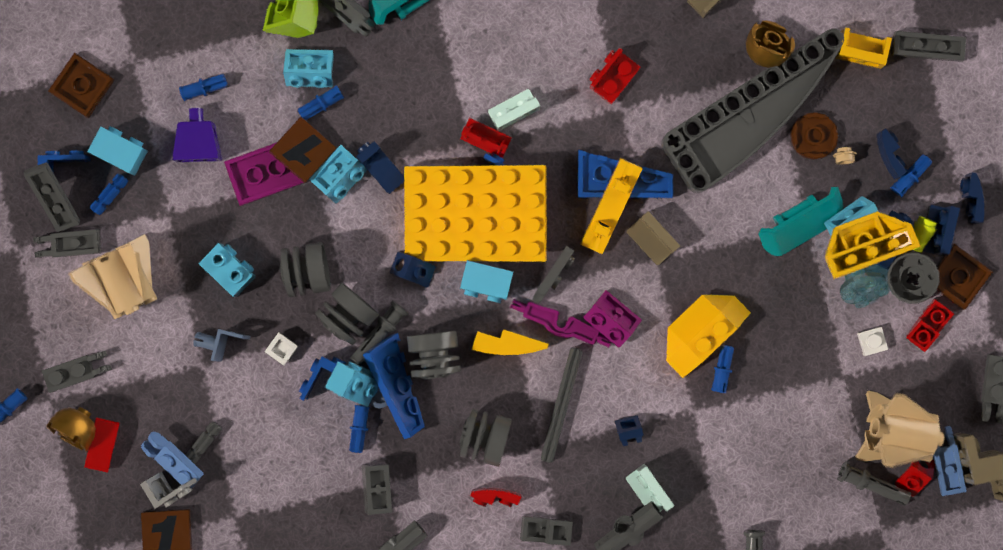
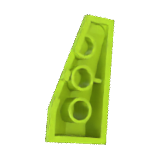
[263,0,318,38]

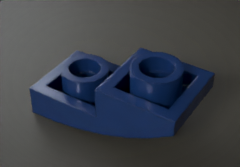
[877,128,907,180]
[960,172,985,224]

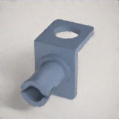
[193,329,251,362]

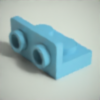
[283,49,334,88]
[309,145,367,203]

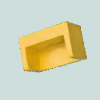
[835,27,892,69]

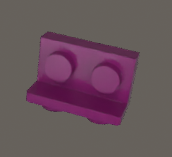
[584,290,642,347]

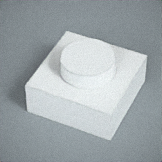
[857,327,888,356]
[265,332,299,365]

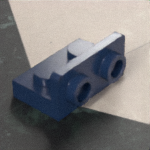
[923,205,960,256]

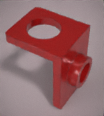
[895,460,935,497]

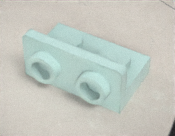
[488,89,540,131]
[626,464,674,511]

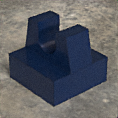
[615,415,644,446]

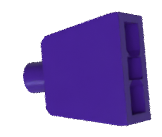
[173,108,222,163]

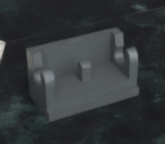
[362,464,392,515]

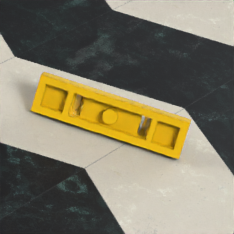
[581,158,642,254]

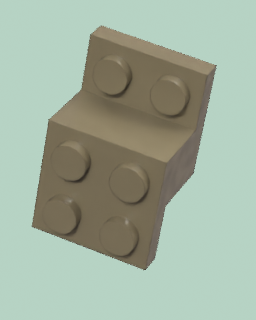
[953,433,1003,501]

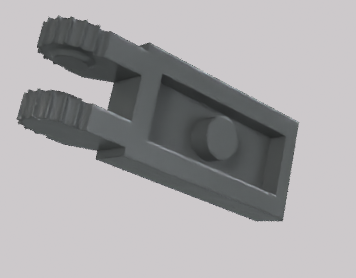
[33,229,102,258]
[42,351,112,393]
[981,355,1003,424]

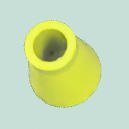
[913,216,937,253]

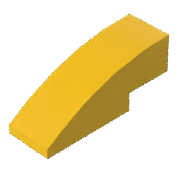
[472,330,549,355]

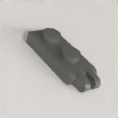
[318,0,375,36]
[533,246,575,303]

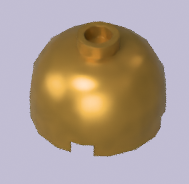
[746,20,795,68]
[46,407,96,451]

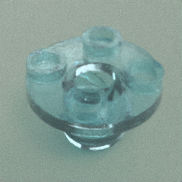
[839,267,889,308]

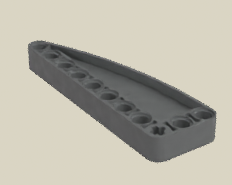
[661,28,844,193]

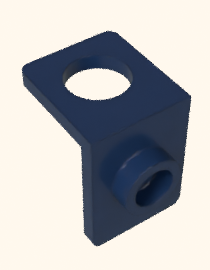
[390,252,436,287]

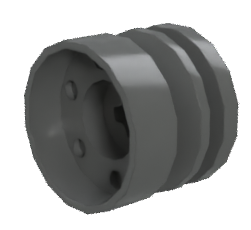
[280,242,331,297]
[888,253,939,304]
[315,282,379,345]
[407,331,461,379]
[460,408,512,467]

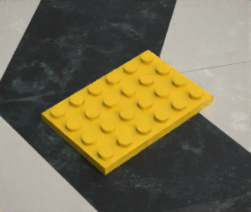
[404,165,547,262]

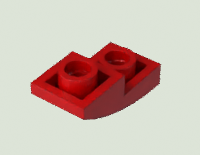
[906,298,954,352]
[84,418,120,473]
[470,488,522,507]

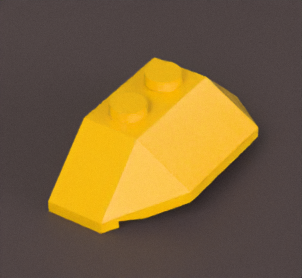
[825,211,920,279]
[666,295,751,378]

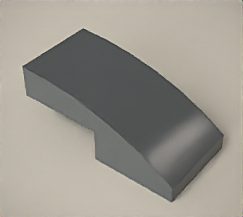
[520,516,573,546]

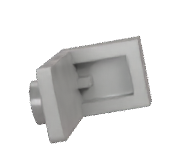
[140,472,197,509]

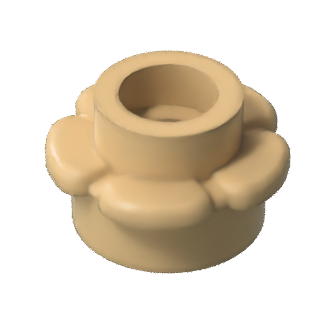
[833,147,857,165]

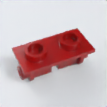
[460,117,512,158]

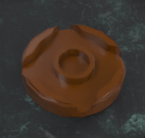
[790,112,839,160]

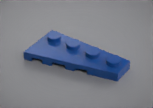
[578,150,673,199]
[363,333,425,439]

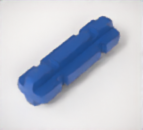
[90,173,128,215]

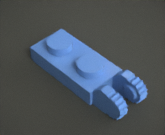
[933,426,966,496]
[141,431,204,489]

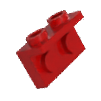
[589,48,641,105]

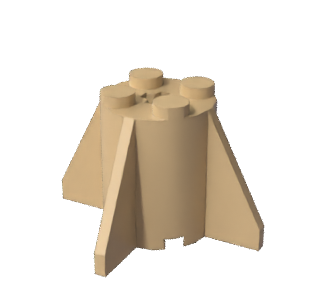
[69,234,157,319]
[855,391,944,467]

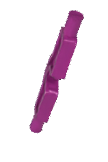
[510,299,611,348]

